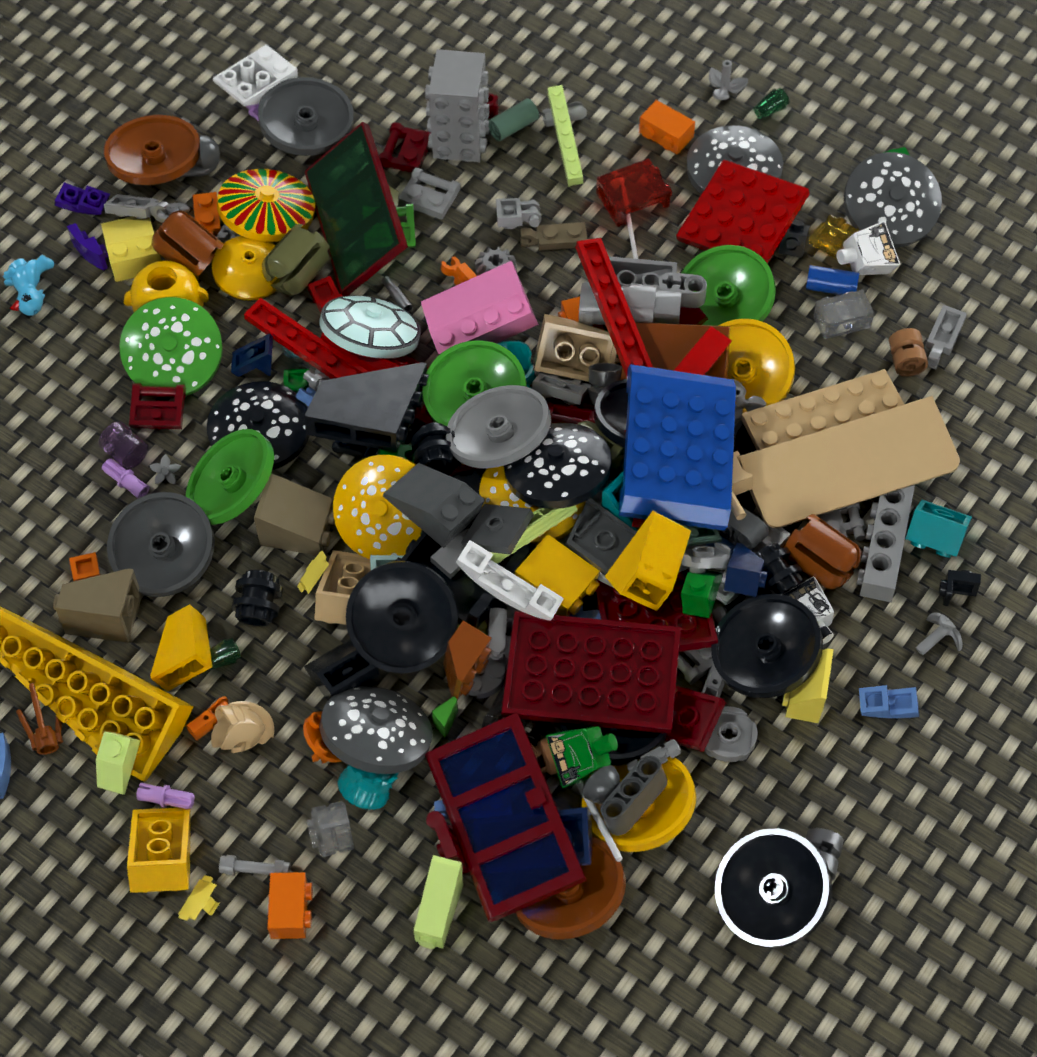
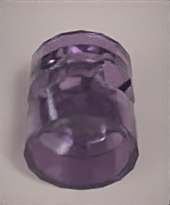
[99,421,148,470]

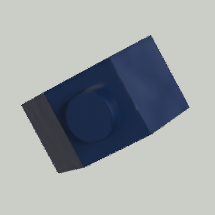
[724,543,767,597]

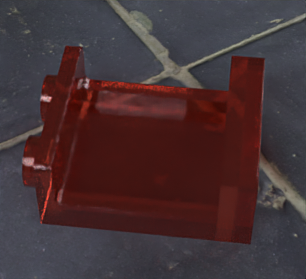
[596,158,672,227]

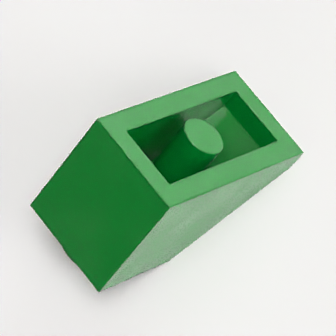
[681,570,723,618]

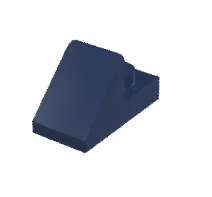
[231,333,273,377]

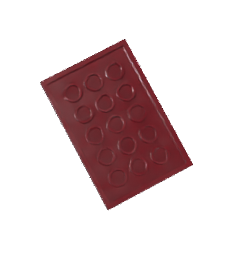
[502,611,681,734]

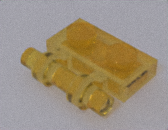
[808,214,860,266]

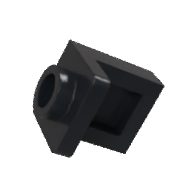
[778,220,810,258]
[939,570,981,606]

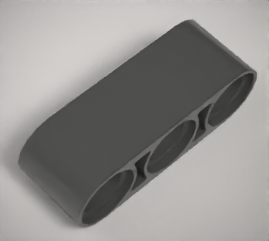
[718,508,769,551]
[600,756,667,836]

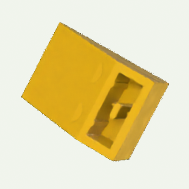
[605,511,691,611]

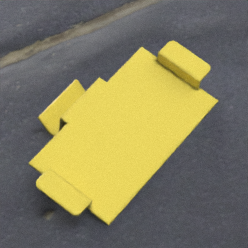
[297,551,329,594]
[178,875,220,921]

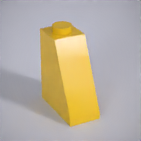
[150,604,212,692]

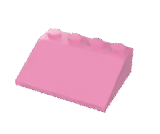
[421,260,539,355]

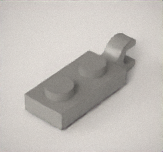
[104,194,169,223]
[926,305,967,369]

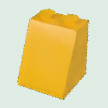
[514,534,600,616]

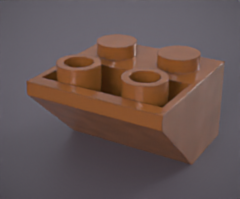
[443,621,492,701]

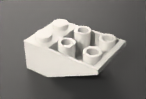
[213,45,298,106]

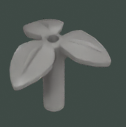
[709,60,748,100]
[732,379,766,422]
[915,613,963,656]

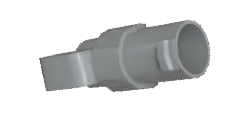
[579,273,707,327]

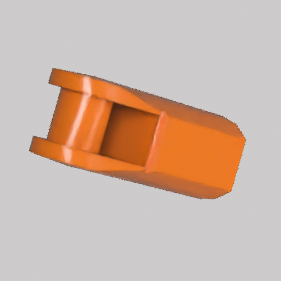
[186,696,228,741]

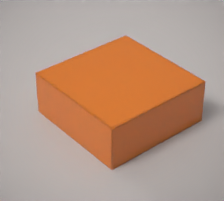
[69,552,101,581]

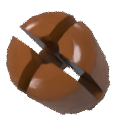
[151,210,224,277]
[784,514,861,590]

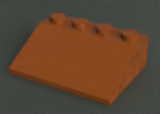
[621,322,730,380]

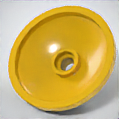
[212,236,277,300]

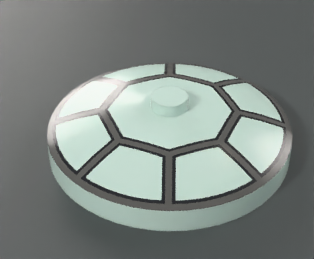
[320,295,421,358]

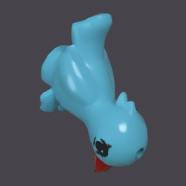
[3,255,54,316]

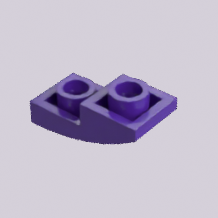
[55,182,110,215]
[67,223,109,270]

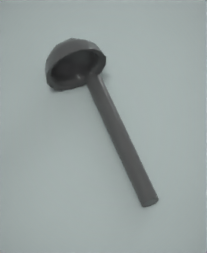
[123,135,220,182]
[549,722,621,804]

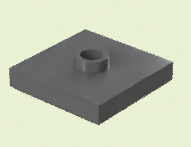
[461,504,534,555]

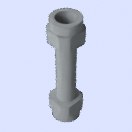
[219,855,291,876]

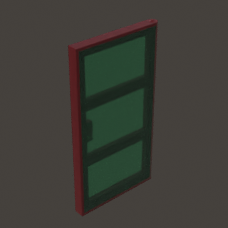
[305,122,408,296]

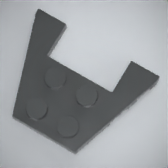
[566,479,637,575]

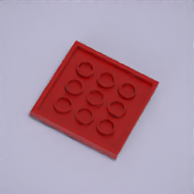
[676,159,810,263]

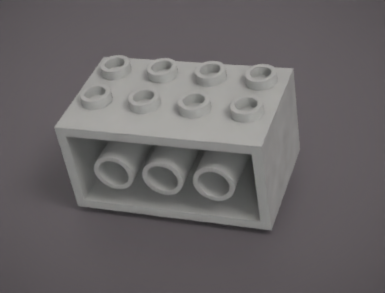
[425,49,490,162]

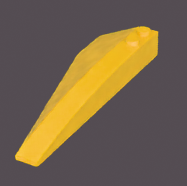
[0,607,194,782]

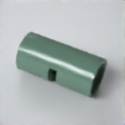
[488,98,539,142]

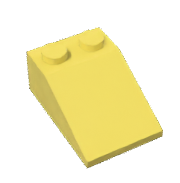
[101,216,161,282]

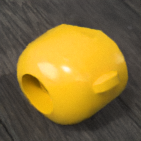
[124,261,209,312]

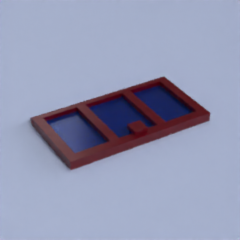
[425,713,587,922]

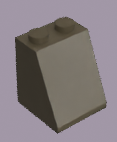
[254,474,335,556]
[53,569,142,643]

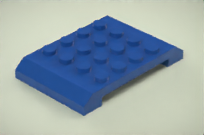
[619,364,736,531]

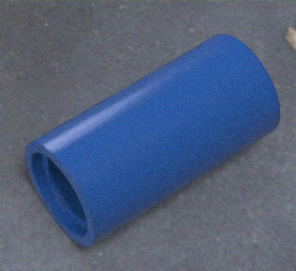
[806,265,859,297]

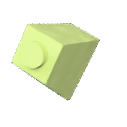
[414,855,464,949]

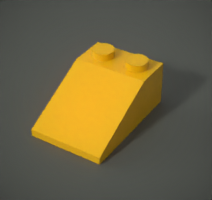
[127,808,190,893]

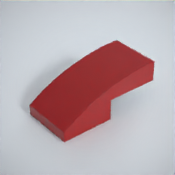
[307,276,343,313]

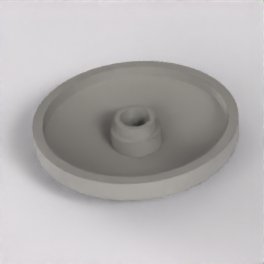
[446,385,551,468]

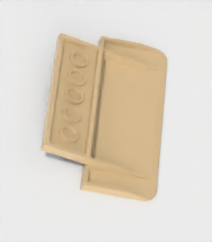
[740,369,960,528]

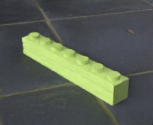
[548,85,583,186]
[490,505,578,563]

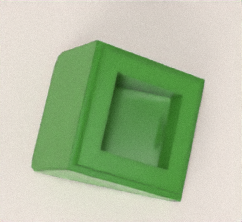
[432,696,458,737]

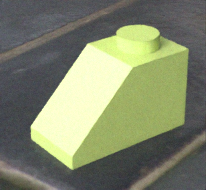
[96,731,141,795]

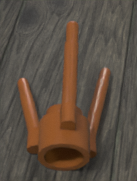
[16,683,63,754]

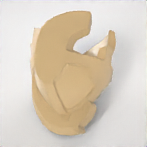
[211,701,274,753]

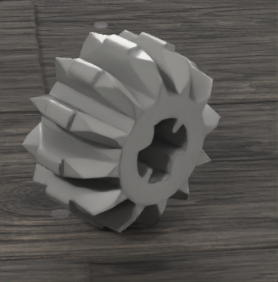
[475,246,517,276]

